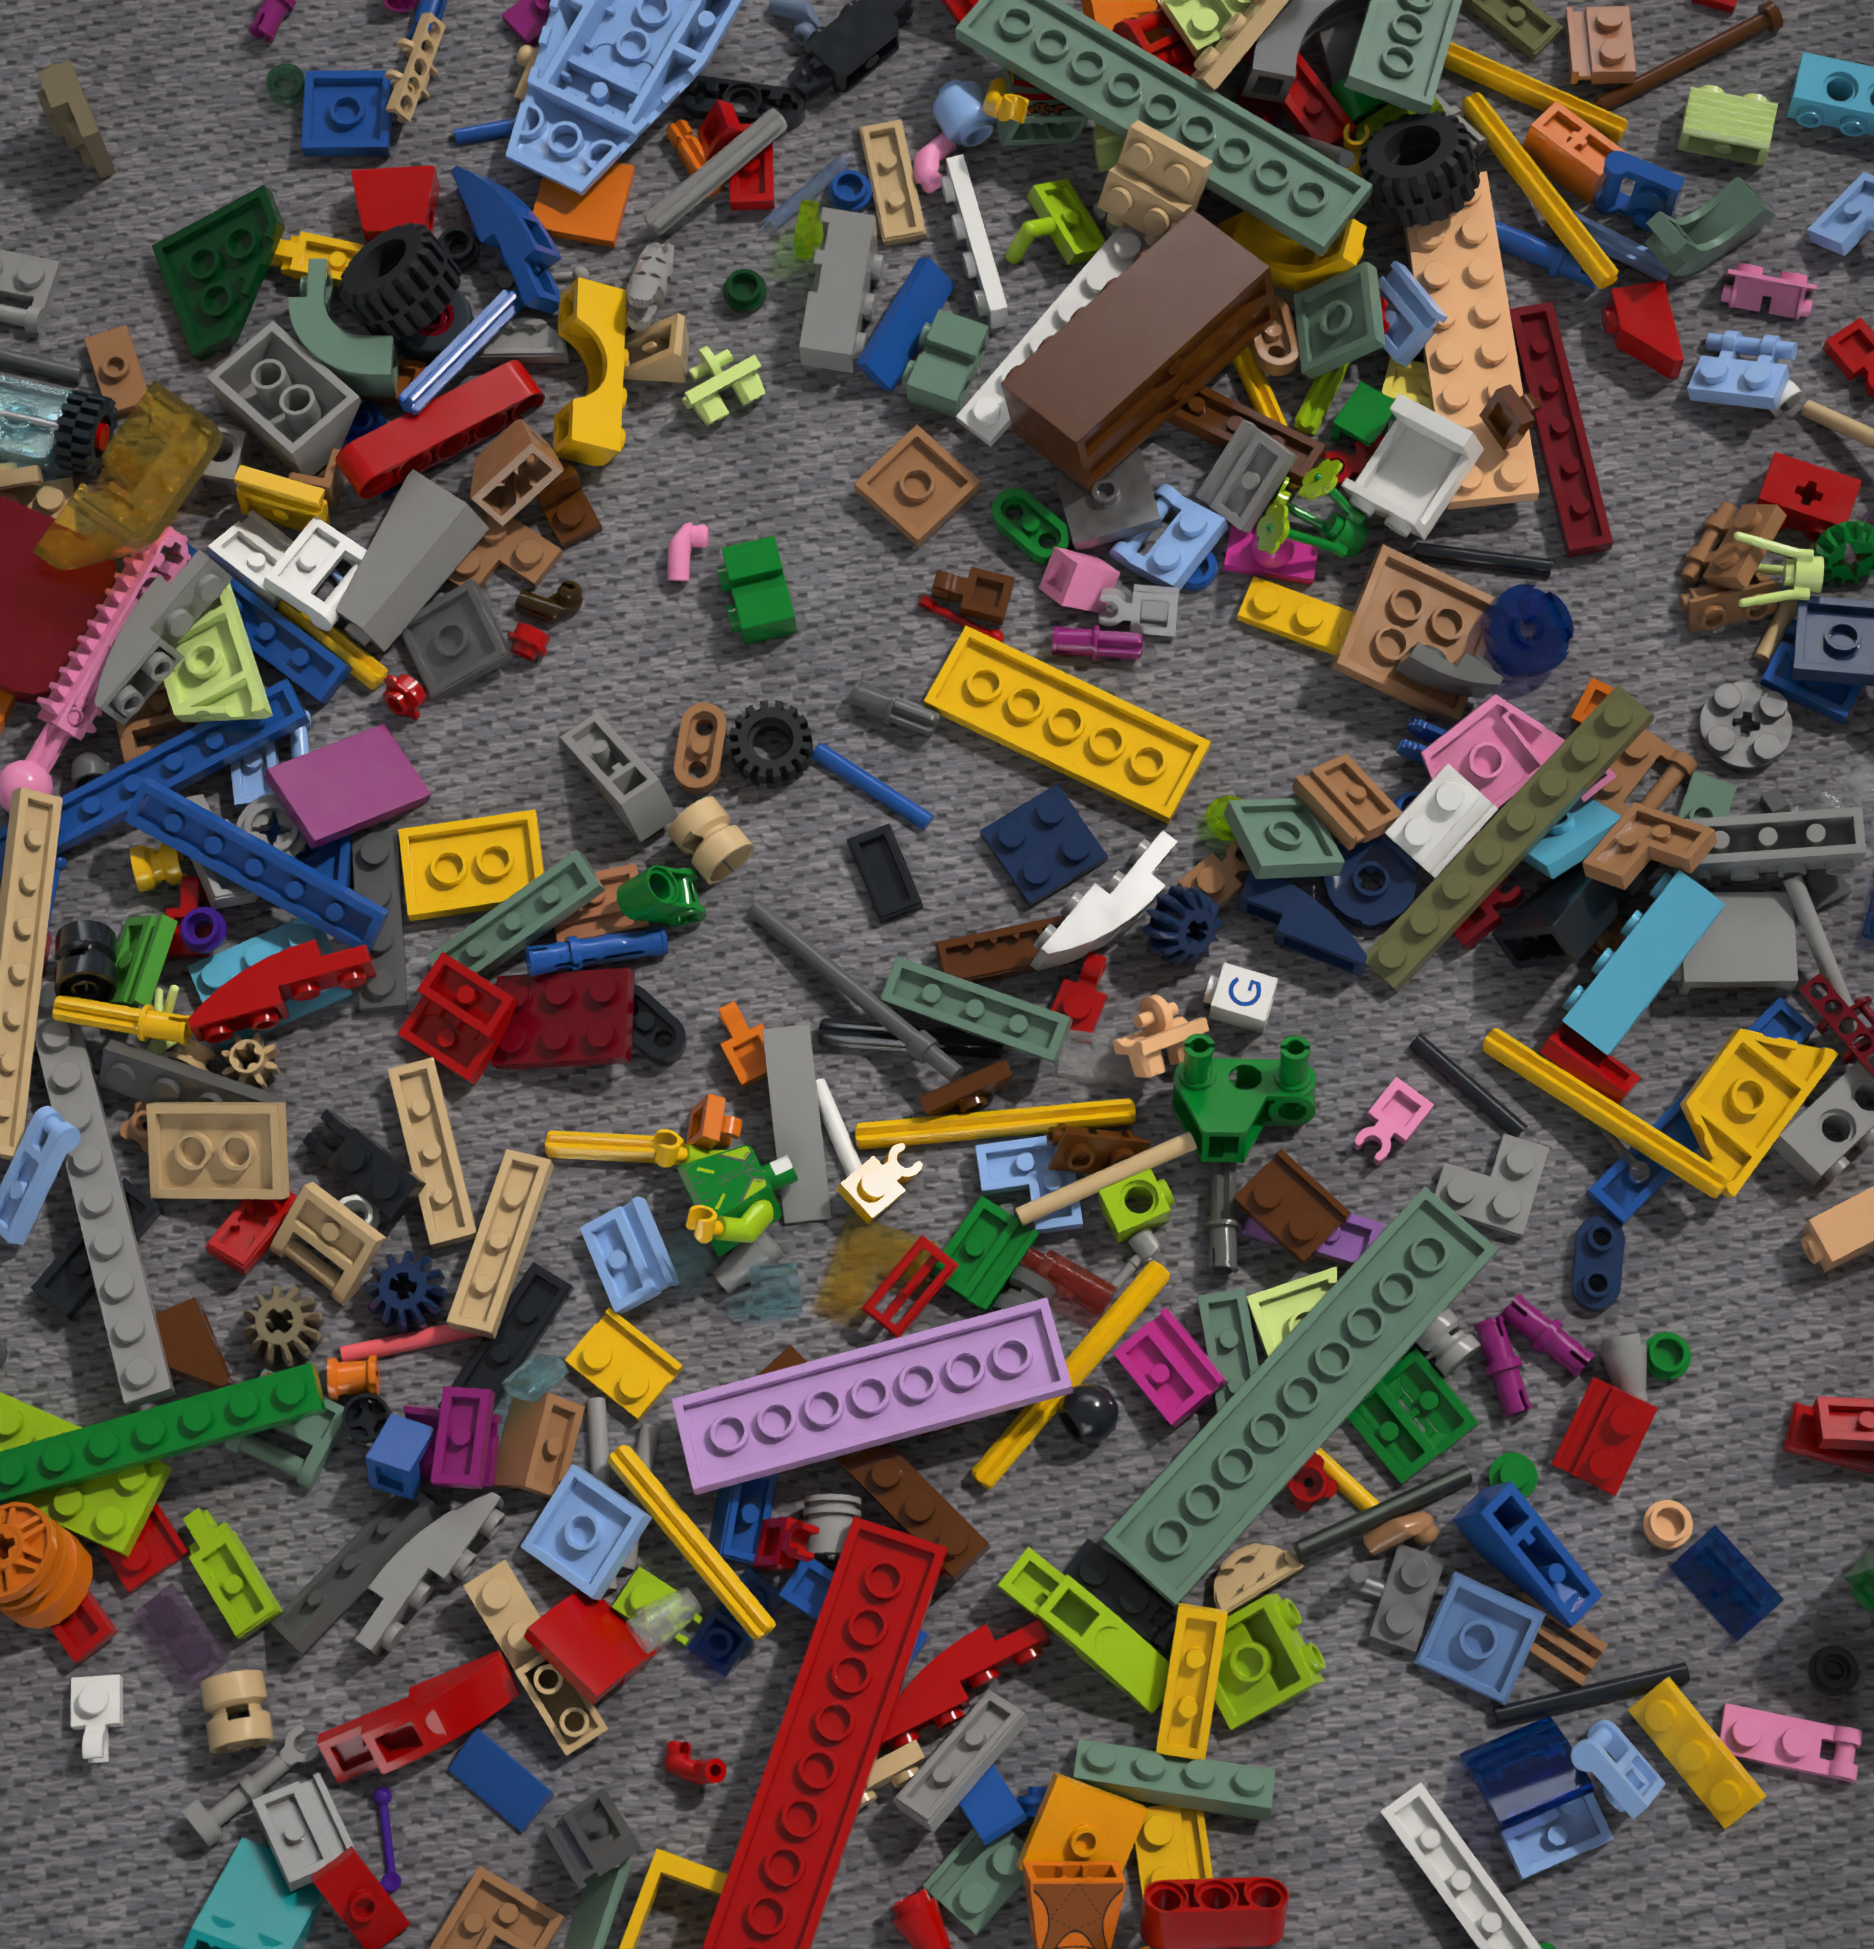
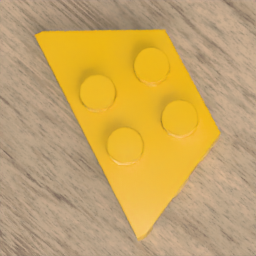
[1680,1028,1838,1198]

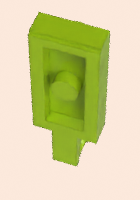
[183,1508,283,1640]

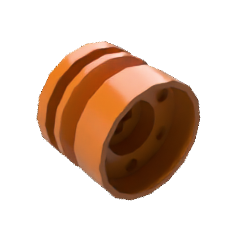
[0,1502,93,1629]

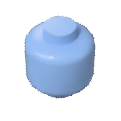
[932,80,996,147]

